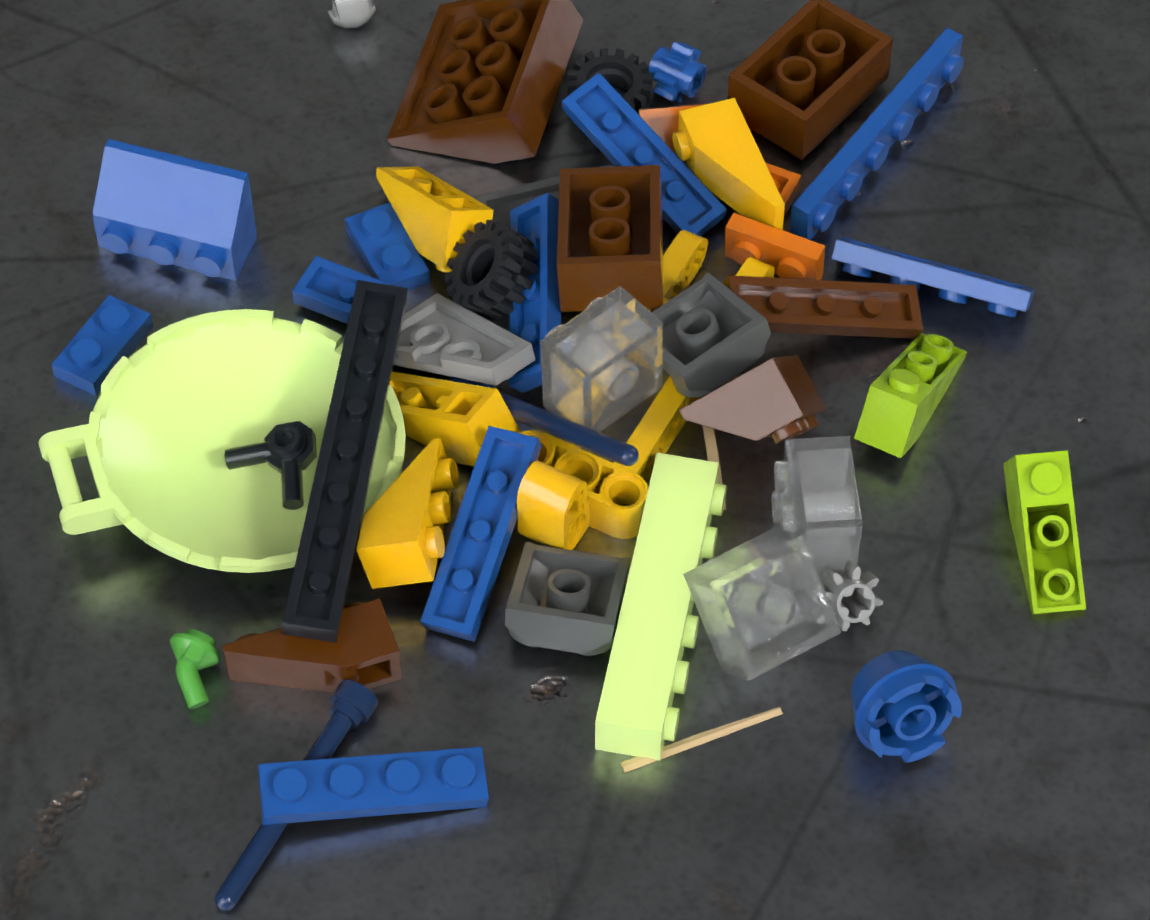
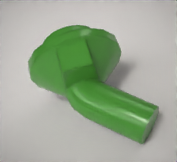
[170,629,221,709]

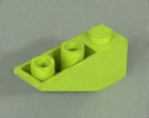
[854,333,967,458]
[1003,450,1086,615]

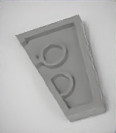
[394,293,535,386]

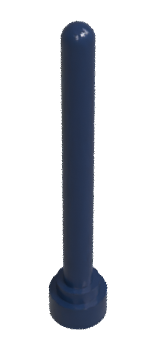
[450,377,639,466]
[215,679,378,911]

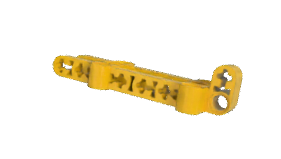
[517,229,775,550]

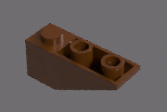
[222,598,402,693]

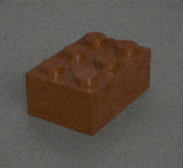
[727,0,893,160]
[557,165,663,312]

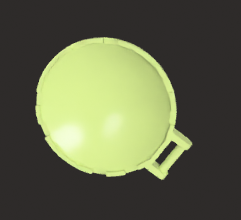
[38,309,406,573]

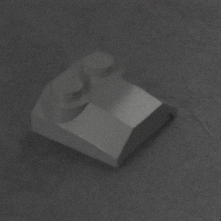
[626,272,771,397]
[505,541,631,656]

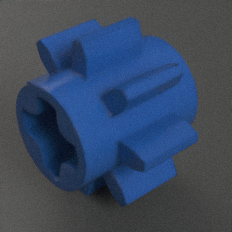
[648,41,707,102]

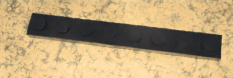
[282,280,408,643]

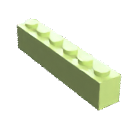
[595,453,727,761]

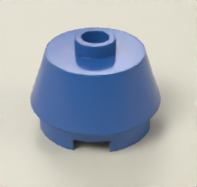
[851,650,962,762]

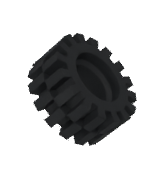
[567,48,653,127]
[445,220,538,319]

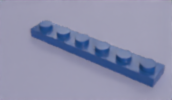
[790,28,964,240]

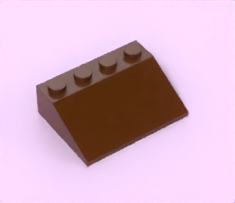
[387,0,583,164]

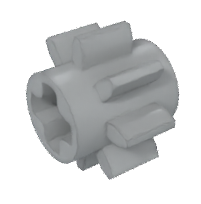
[812,560,883,632]

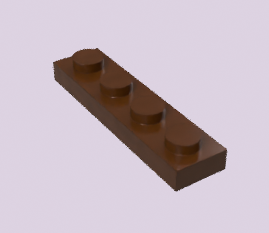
[723,275,923,339]

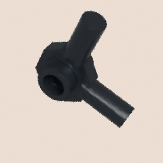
[225,421,317,510]

